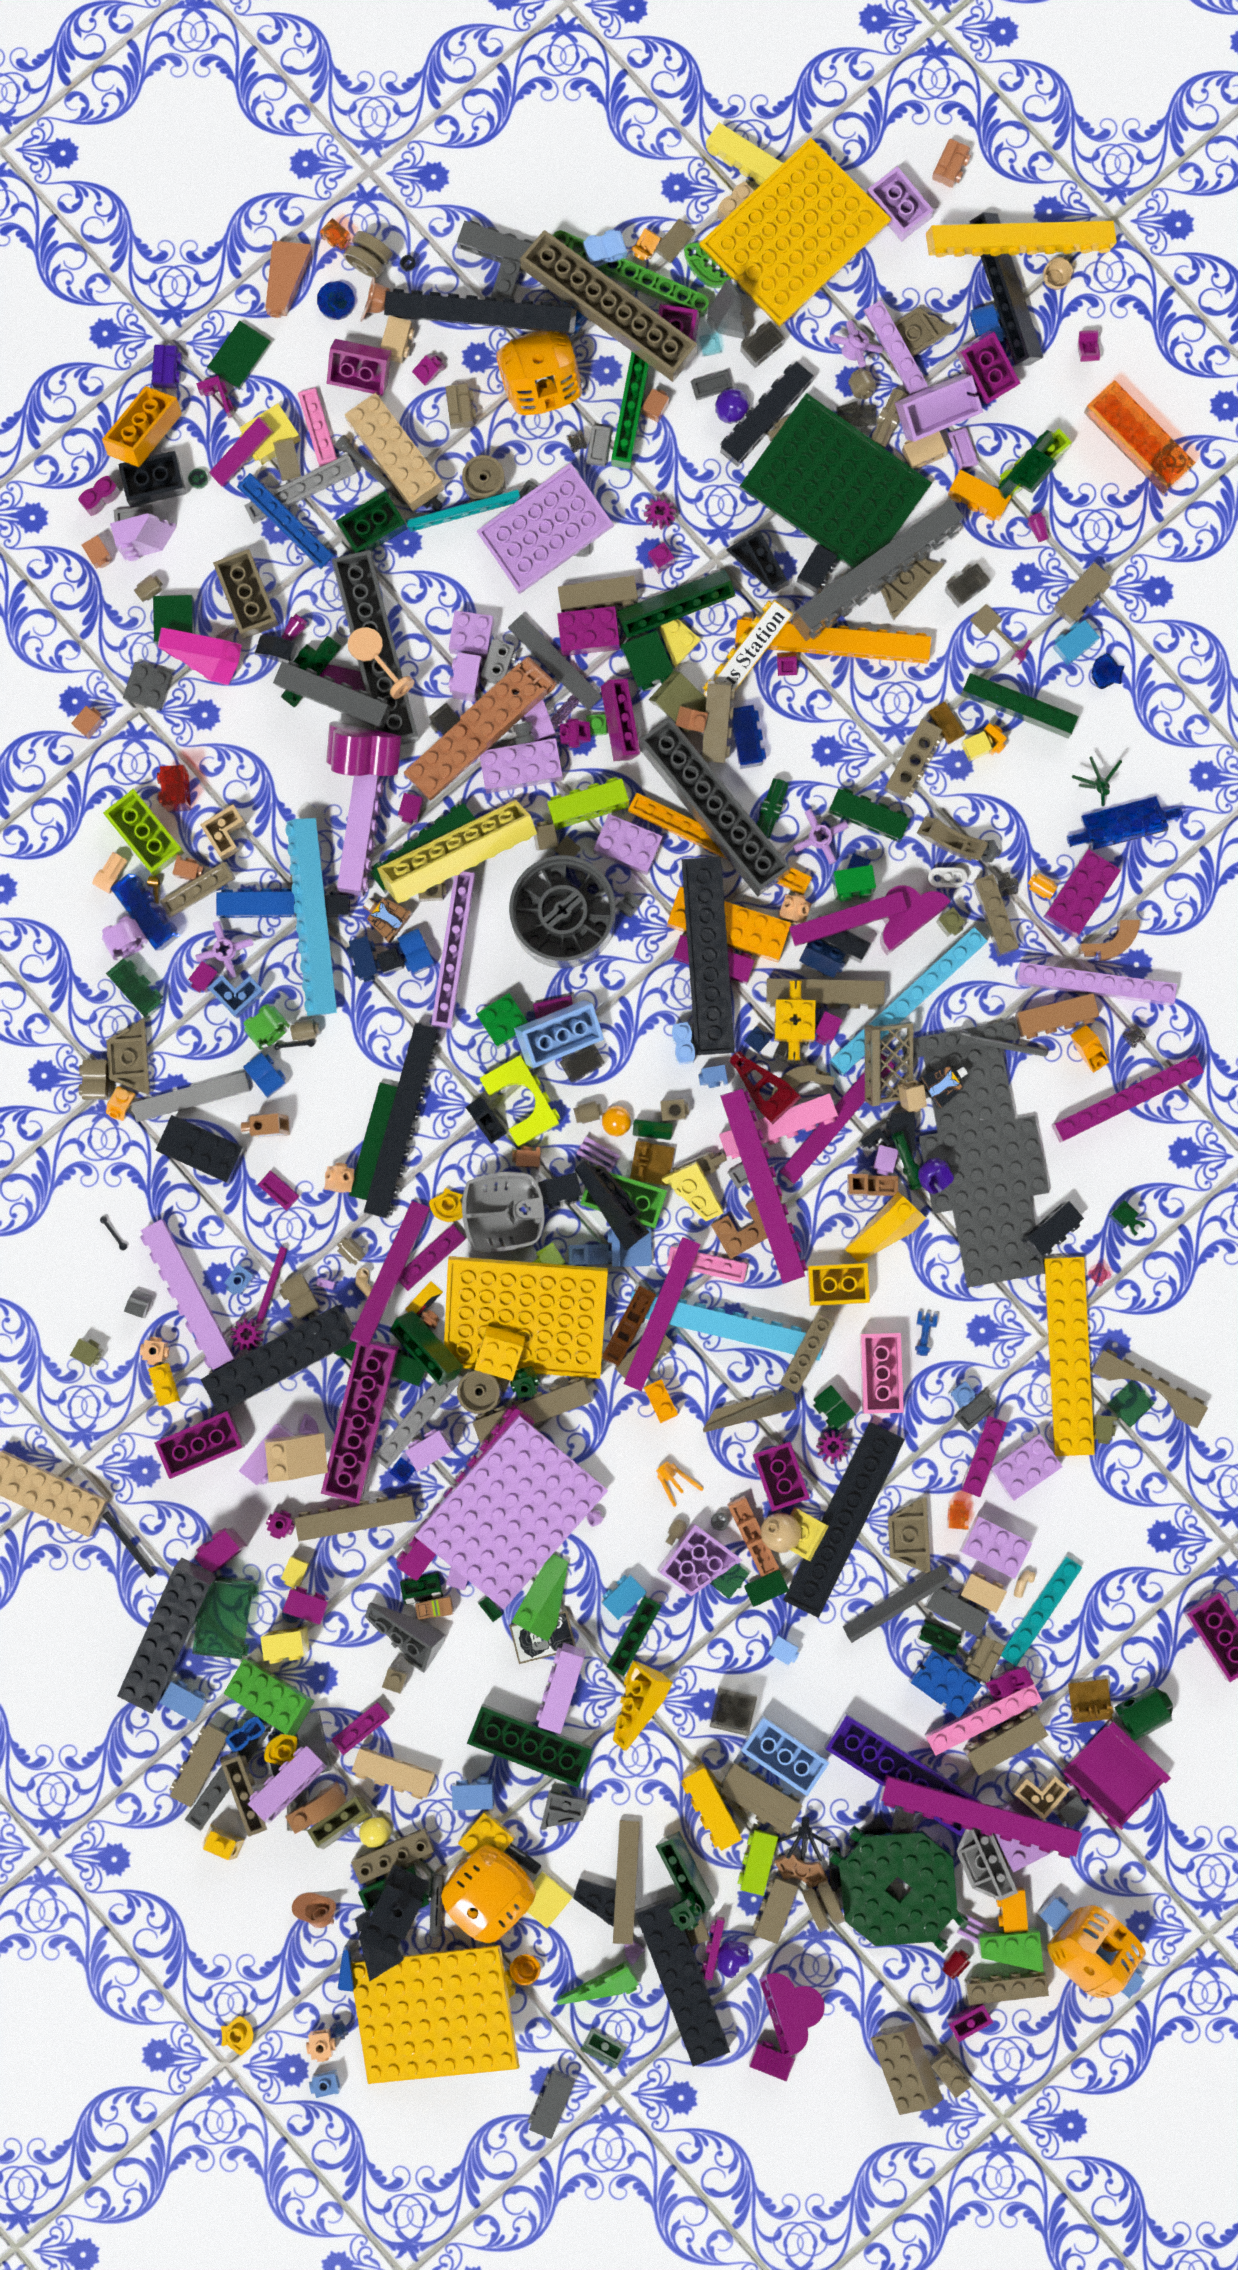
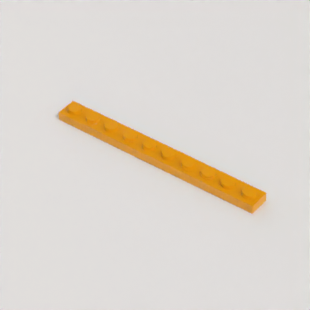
[628,793,812,895]

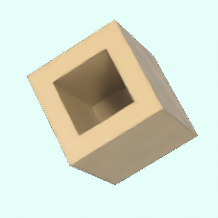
[898,1080,927,1113]

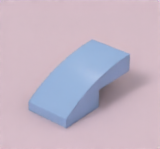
[568,1244,611,1265]

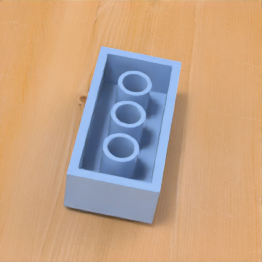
[514,1000,604,1068]
[740,1715,829,1796]

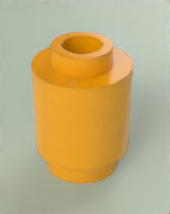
[1027,873,1058,900]

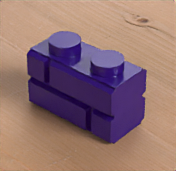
[151,344,182,389]

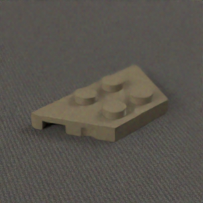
[889,307,954,371]
[881,558,944,620]
[106,1019,150,1095]
[887,1497,931,1574]

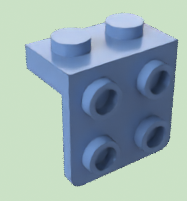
[608,1227,652,1267]

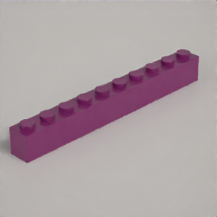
[720,1088,808,1284]
[396,1404,534,1581]
[880,1775,1082,1859]

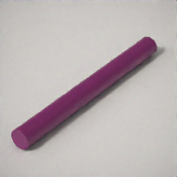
[256,1246,287,1324]

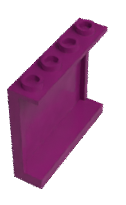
[1061,1719,1171,1830]

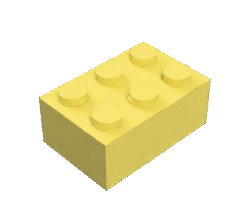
[260,1626,310,1664]

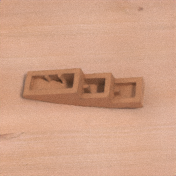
[727,1496,780,1577]

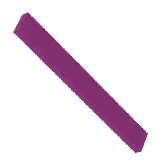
[780,1053,895,1184]
[350,1201,430,1347]
[623,1237,701,1392]

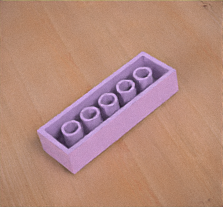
[337,774,384,897]

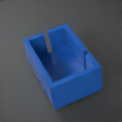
[908,1648,982,1718]

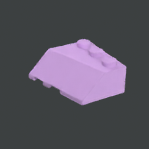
[110,513,176,561]
[657,1522,742,1596]
[993,1797,1054,1873]

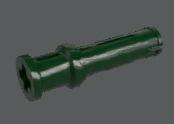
[892,1131,922,1190]

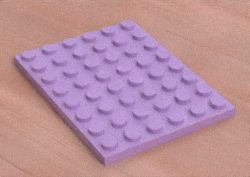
[414,1415,608,1610]

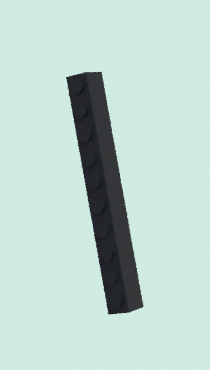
[384,288,577,334]
[364,1023,441,1219]

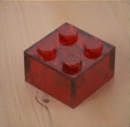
[157,765,191,812]

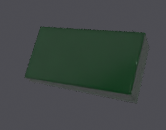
[478,1596,503,1622]

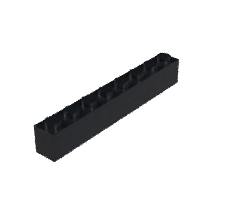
[969,212,1044,366]

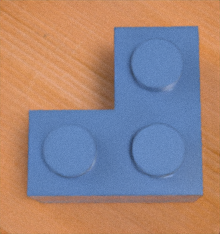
[208,975,266,1019]
[452,1776,495,1811]

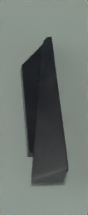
[575,1160,650,1250]

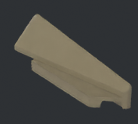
[703,1390,797,1433]

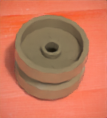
[343,231,393,279]
[462,455,506,501]
[457,1370,503,1414]
[802,1880,846,1933]

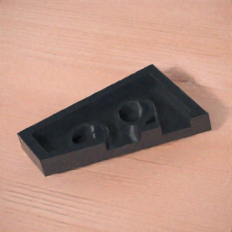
[573,1878,636,1927]

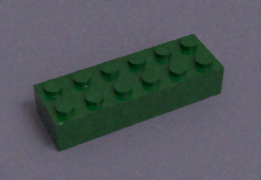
[467,1704,593,1788]

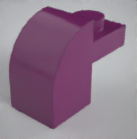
[985,1666,1034,1701]

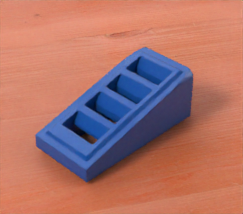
[338,1946,355,1992]

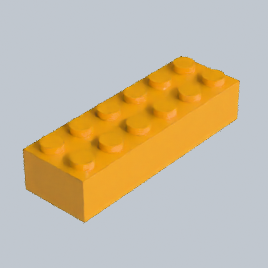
[667,886,791,963]

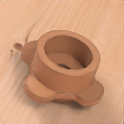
[421,1310,440,1329]

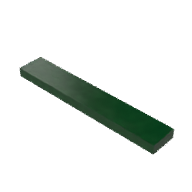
[348,1082,397,1201]

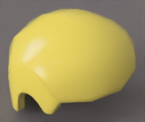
[359,1817,392,1848]

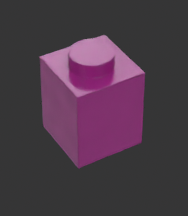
[648,542,675,574]
[398,793,424,825]
[188,961,220,993]

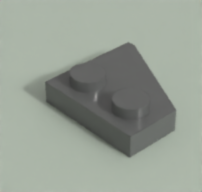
[540,1790,588,1830]

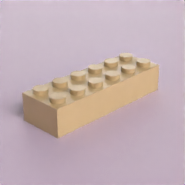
[344,392,445,511]
[0,1450,109,1537]

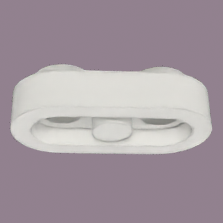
[927,868,967,888]

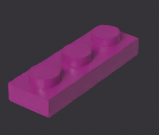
[331,1702,390,1755]
[701,1916,725,1981]

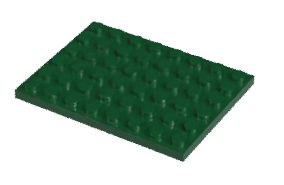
[739,393,932,569]

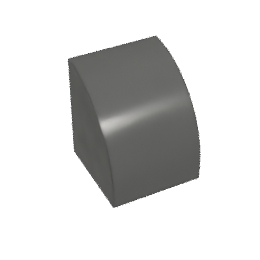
[123,1290,153,1318]

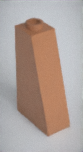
[265,241,313,318]

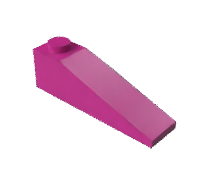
[158,628,242,685]

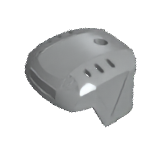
[462,1172,545,1253]

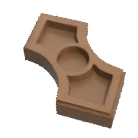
[775,1853,828,1888]

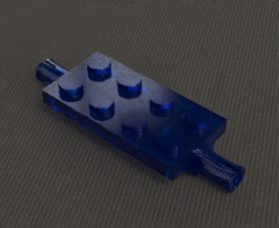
[1066,796,1183,850]

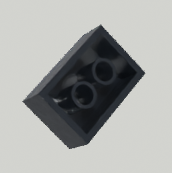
[118,451,187,507]

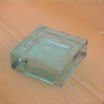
[699,333,722,357]

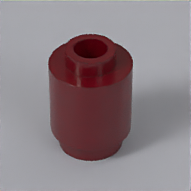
[941,1949,971,1980]

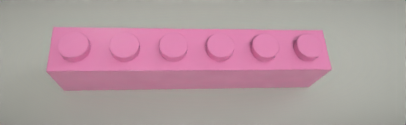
[719,1093,838,1159]
[925,1684,1043,1756]

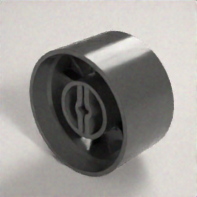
[509,855,616,969]

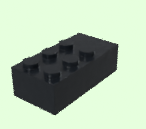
[155,1115,246,1184]

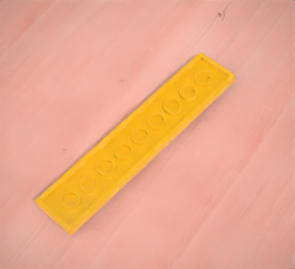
[1044,1257,1095,1456]

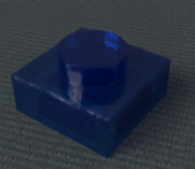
[389,1457,416,1484]

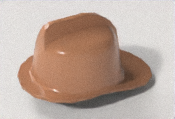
[360,277,390,322]
[291,1893,336,1928]

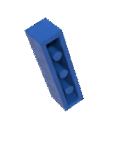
[216,888,297,918]

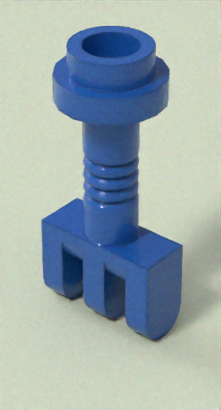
[915,1311,938,1356]

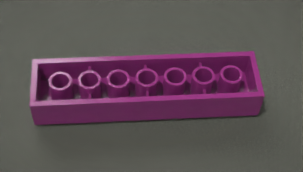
[321,1340,399,1504]

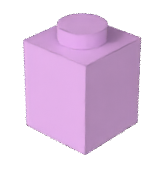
[873,1145,898,1176]

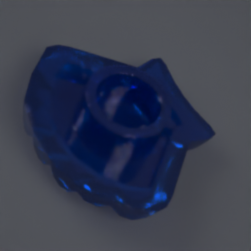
[1091,653,1124,689]

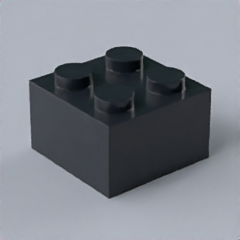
[538,1172,582,1210]

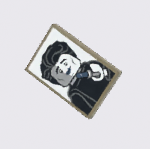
[509,1610,576,1664]

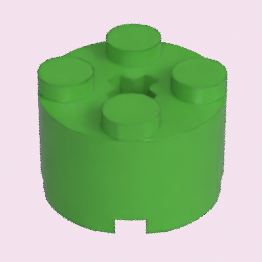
[243,1004,290,1050]

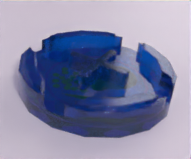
[317,281,355,320]

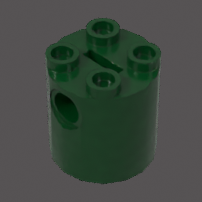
[1114,1686,1174,1742]

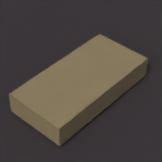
[273,438,301,481]

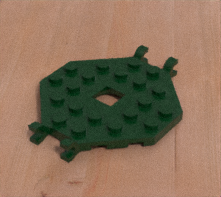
[829,1825,969,1953]

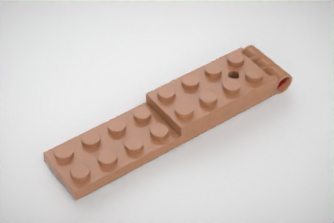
[403,657,557,801]

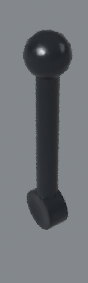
[274,1039,315,1050]
[100,1216,127,1251]

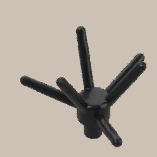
[777,1817,831,1861]

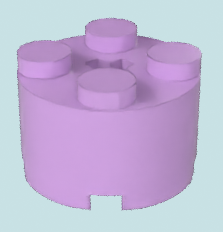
[102,916,148,960]

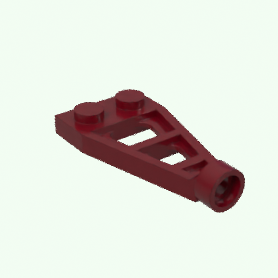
[729,1051,801,1124]

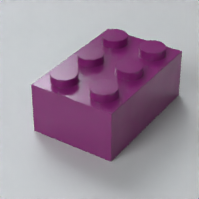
[955,331,1021,404]
[326,339,392,396]
[557,607,620,656]
[752,1441,810,1511]
[194,1528,248,1573]

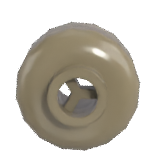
[848,369,877,399]

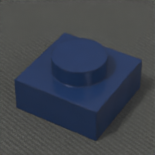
[744,1026,772,1054]

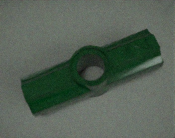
[757,778,789,839]

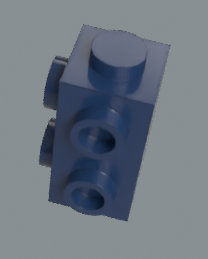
[347,936,381,983]
[799,939,846,978]

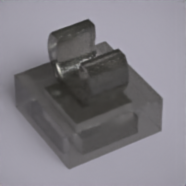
[997,872,1019,897]

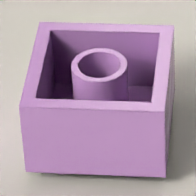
[449,610,494,659]
[448,652,483,702]
[405,1429,453,1472]

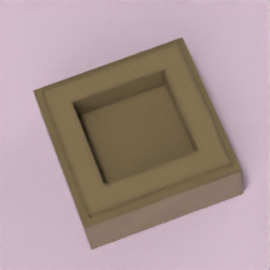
[554,836,581,857]

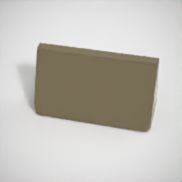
[656,218,694,263]

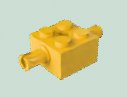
[774,981,816,1061]

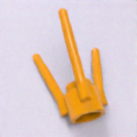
[656,1461,703,1507]

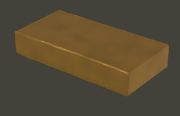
[928,702,965,745]

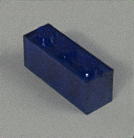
[731,705,766,769]

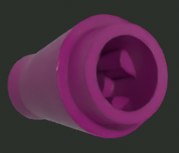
[1027,512,1049,543]
[281,613,308,641]

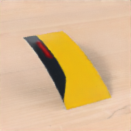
[405,1281,443,1318]

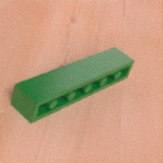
[611,351,650,469]

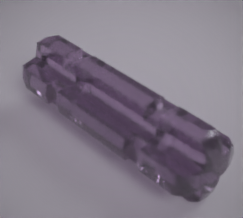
[551,695,579,727]

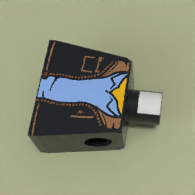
[918,1065,968,1110]

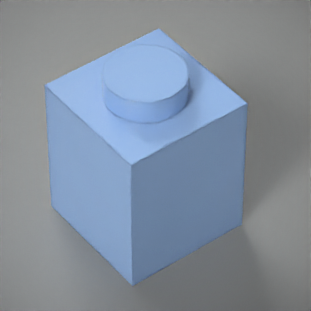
[767,1635,800,1665]

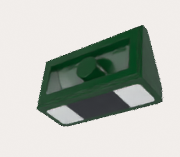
[400,1573,443,1605]

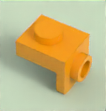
[631,228,662,261]
[983,723,1007,756]
[106,1086,135,1121]

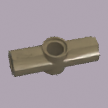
[871,389,908,449]

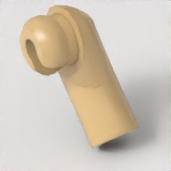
[355,1267,372,1297]
[1013,1570,1036,1598]

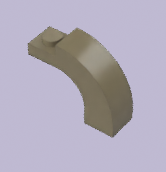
[917,816,988,861]
[771,1065,835,1097]

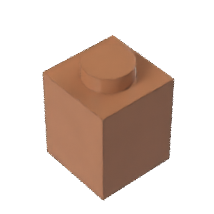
[641,388,669,423]
[81,535,112,569]
[71,706,104,739]
[675,706,708,732]

